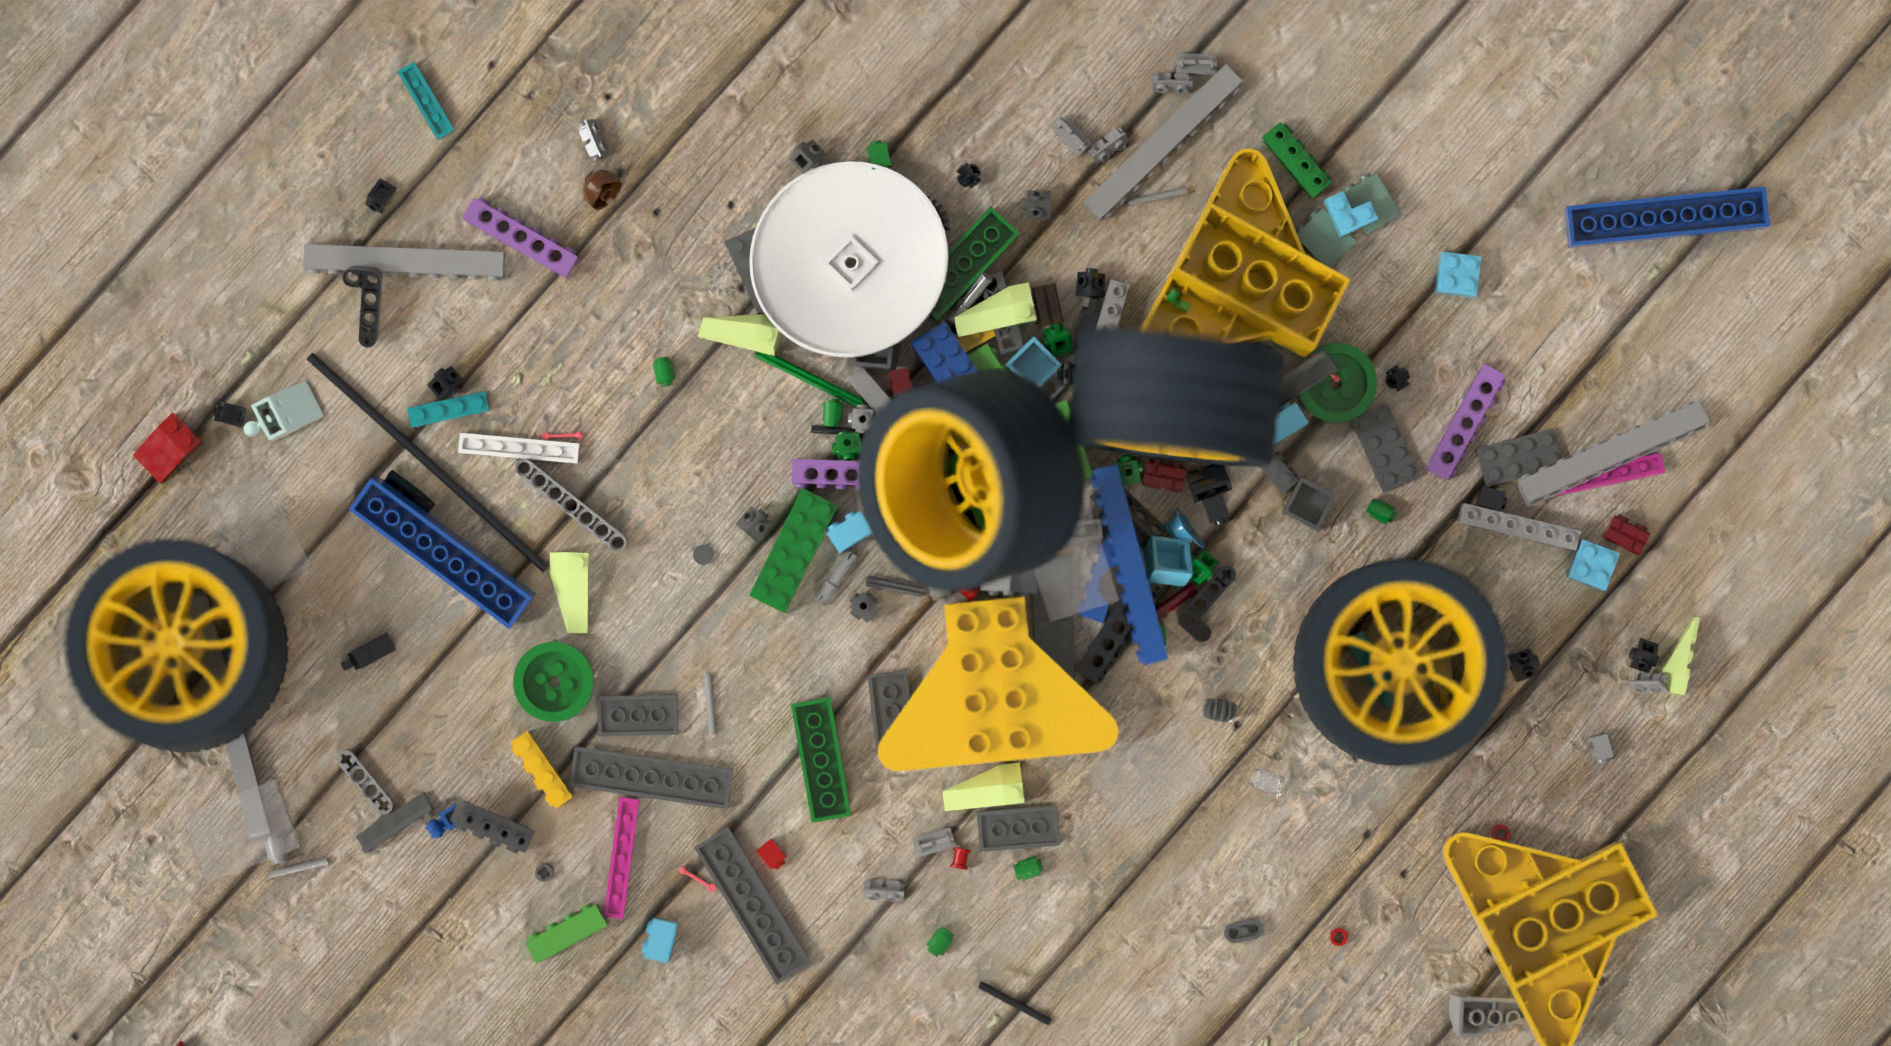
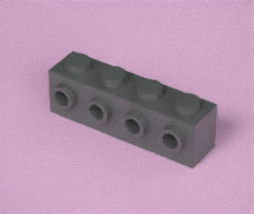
[1258,452,1298,495]
[450,799,535,854]

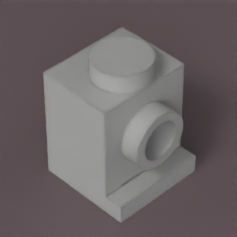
[1585,733,1613,764]

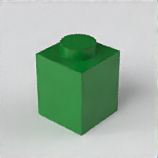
[867,140,892,170]

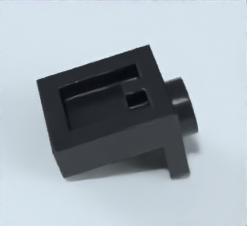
[366,178,397,214]
[213,402,247,428]

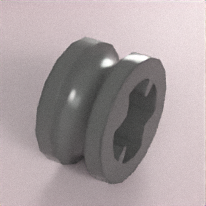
[535,863,554,882]

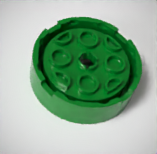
[1297,343,1377,424]
[513,642,595,722]

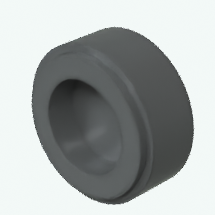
[693,545,713,565]

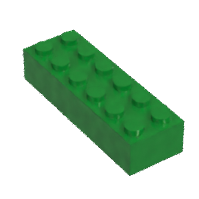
[930,206,1020,322]
[749,488,839,614]
[791,697,852,823]

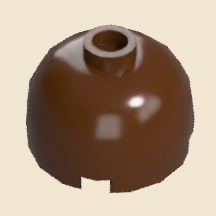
[583,170,622,210]

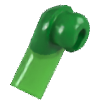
[1167,289,1191,313]

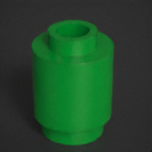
[653,357,676,387]
[822,398,843,427]
[1366,498,1397,525]
[1013,856,1044,881]
[926,926,954,957]

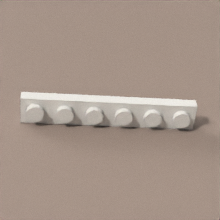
[458,433,580,464]

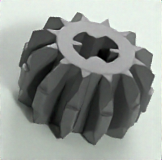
[1203,698,1237,723]

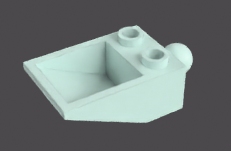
[244,381,324,443]

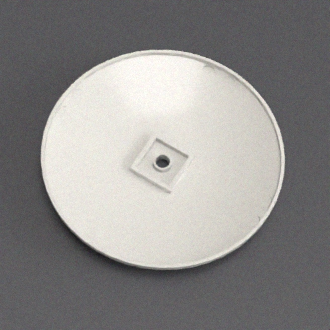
[749,161,948,357]

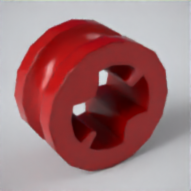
[1491,824,1510,842]
[1330,928,1348,946]

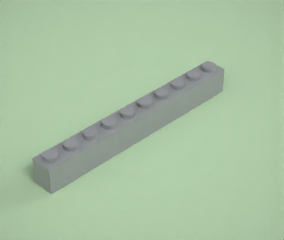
[1083,64,1242,221]
[303,244,505,281]
[1518,401,1710,507]

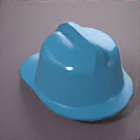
[1165,508,1205,548]

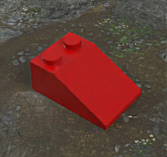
[133,412,204,484]

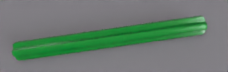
[755,351,864,408]

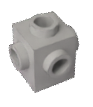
[848,405,875,433]

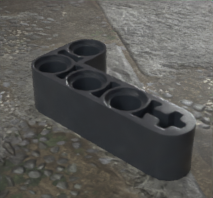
[342,266,383,348]
[1177,566,1236,642]

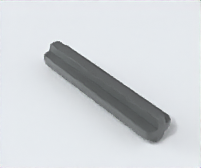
[866,576,924,597]

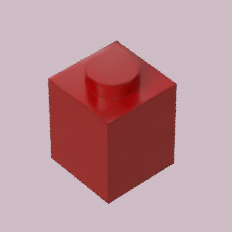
[756,838,787,870]

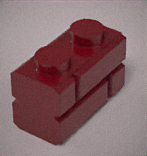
[888,368,913,396]
[1142,459,1186,493]
[1602,514,1650,556]

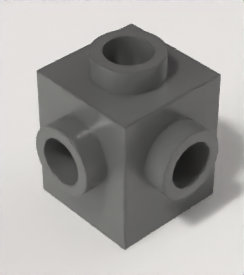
[790,139,826,174]
[1022,190,1051,219]
[736,506,772,542]
[849,592,881,623]

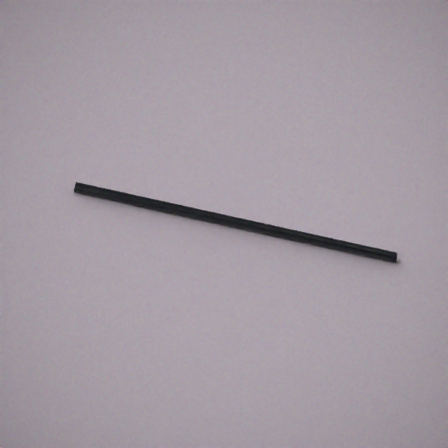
[306,353,549,572]

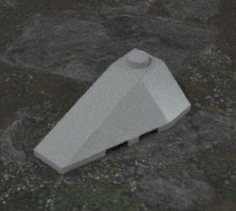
[1449,995,1526,1038]

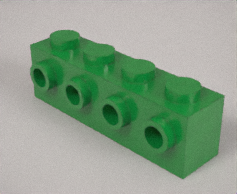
[1261,122,1331,200]

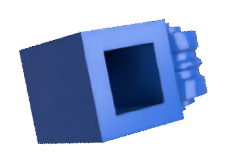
[425,803,457,839]

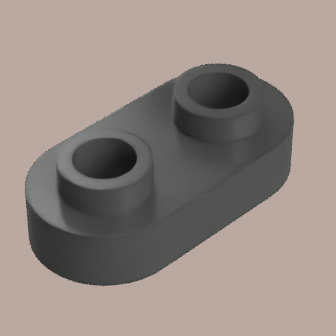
[1224,919,1264,943]

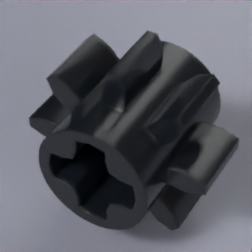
[957,163,981,188]
[1057,364,1076,385]
[1385,365,1410,392]

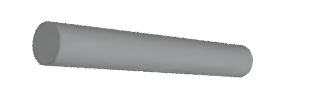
[1128,187,1188,207]
[703,673,717,734]
[268,857,329,879]

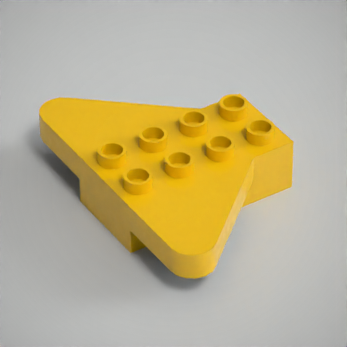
[1140,148,1351,358]
[878,597,1119,771]
[1442,832,1658,1046]

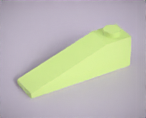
[954,282,1036,337]
[698,314,781,356]
[549,552,590,633]
[1660,617,1700,696]
[943,763,1025,811]

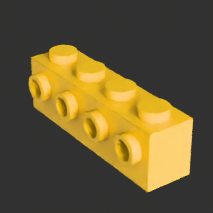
[511,731,574,808]

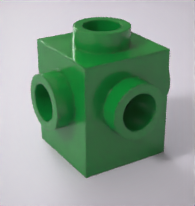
[1042,323,1072,357]
[831,431,862,461]
[1117,454,1143,486]
[1191,549,1219,585]

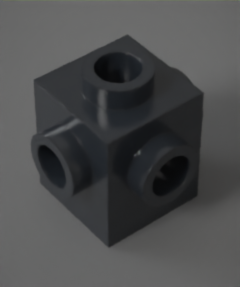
[1076,268,1106,298]
[427,366,464,400]
[1628,638,1659,673]
[1508,648,1540,682]

